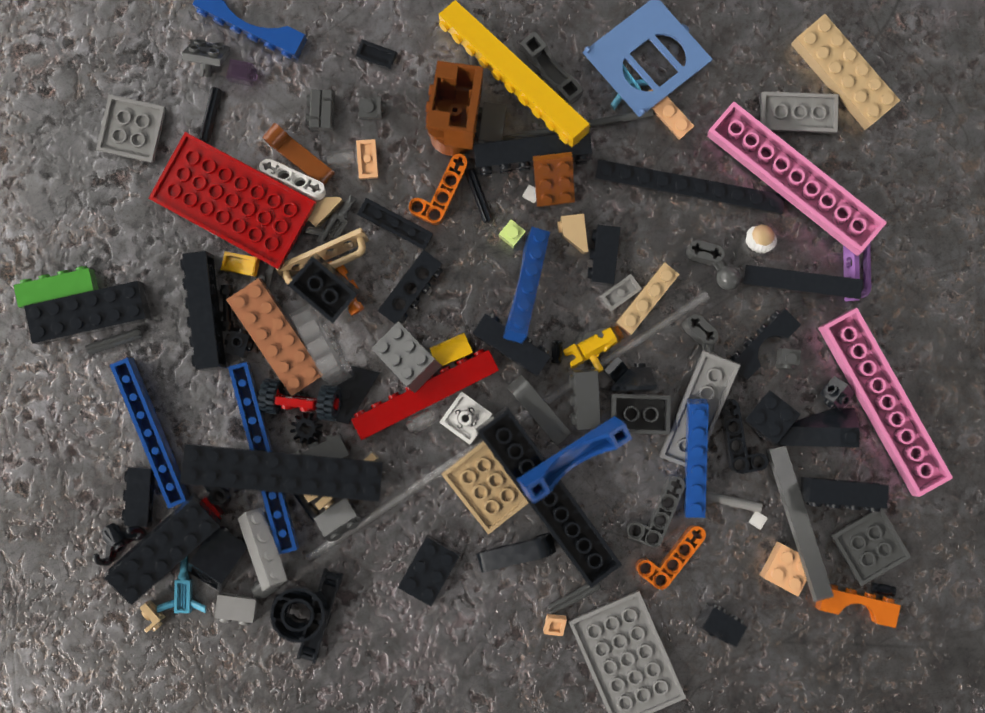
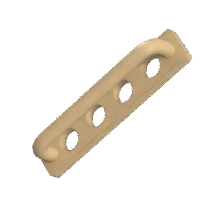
[276,228,369,284]

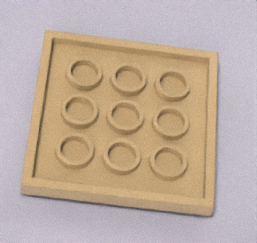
[441,441,528,534]

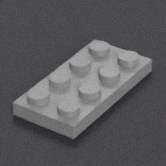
[760,91,839,134]

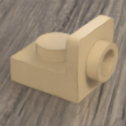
[140,600,166,633]

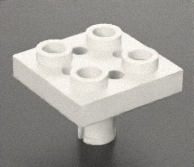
[439,391,492,445]

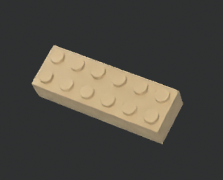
[791,14,901,130]

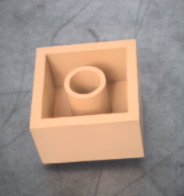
[759,542,807,597]

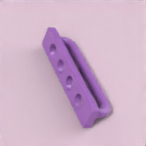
[843,243,871,302]

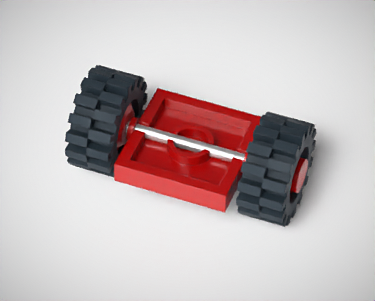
[258,378,342,421]

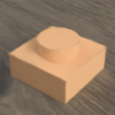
[543,614,567,636]

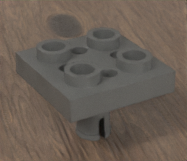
[182,39,231,77]

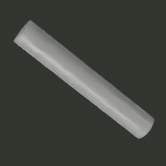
[706,491,763,513]

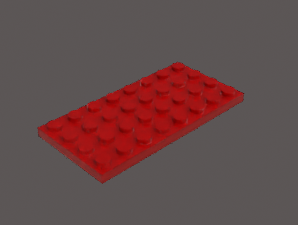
[148,132,317,270]

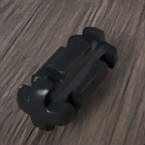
[551,340,563,364]
[871,583,896,597]

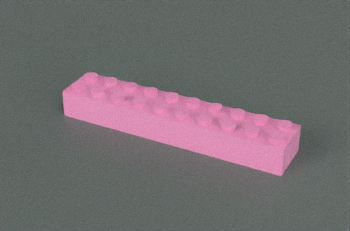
[707,101,887,256]
[818,308,953,497]

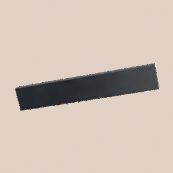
[743,265,863,299]

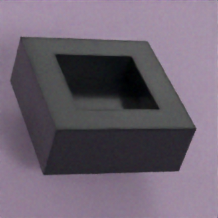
[604,357,628,382]

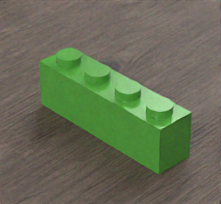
[14,266,99,309]

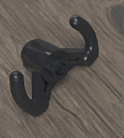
[92,523,146,566]

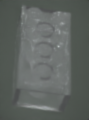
[289,304,352,386]

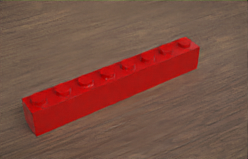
[351,348,499,440]

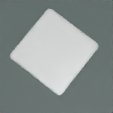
[522,185,536,203]
[749,512,768,530]

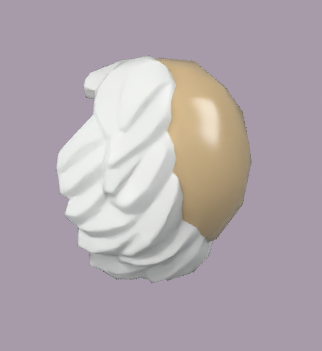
[746,225,777,254]

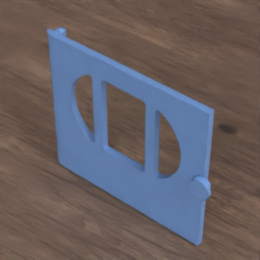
[582,0,713,117]

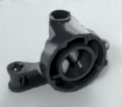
[270,568,344,665]

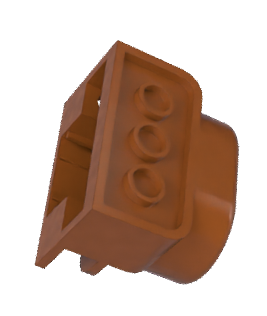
[426,61,484,156]

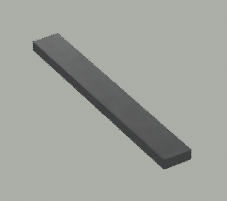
[766,446,834,602]

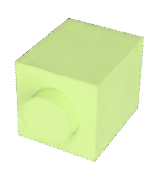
[499,219,526,249]

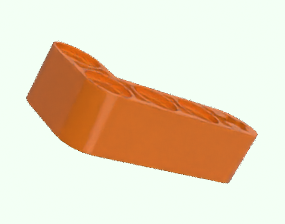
[409,154,468,225]
[635,524,706,590]

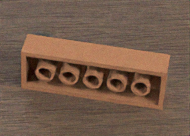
[226,278,325,397]

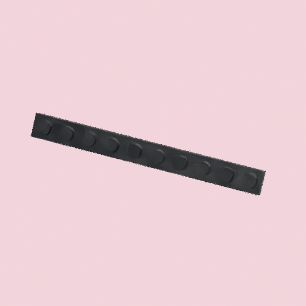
[595,159,785,215]

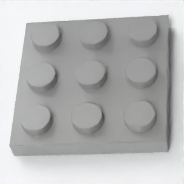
[96,95,166,163]

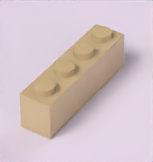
[615,262,680,336]

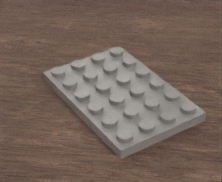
[568,590,686,713]

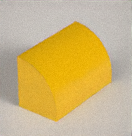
[429,333,473,368]

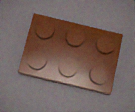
[533,152,575,207]

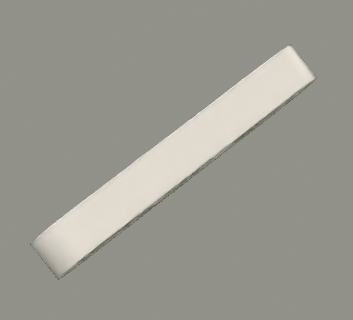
[259,159,326,201]

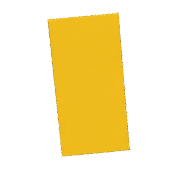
[221,251,260,277]

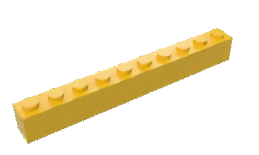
[439,0,590,147]

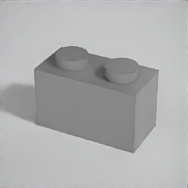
[214,592,259,625]

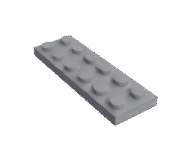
[659,350,740,466]

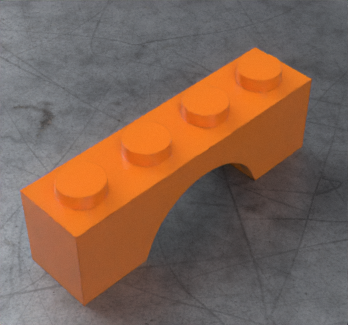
[815,584,901,628]

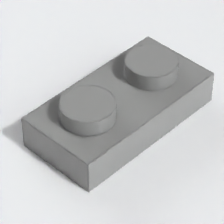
[599,274,642,312]

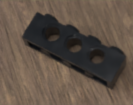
[378,250,443,324]

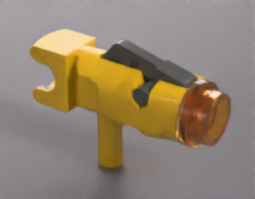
[563,325,624,374]

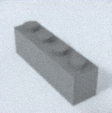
[238,507,288,592]

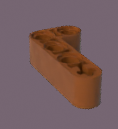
[262,123,335,186]

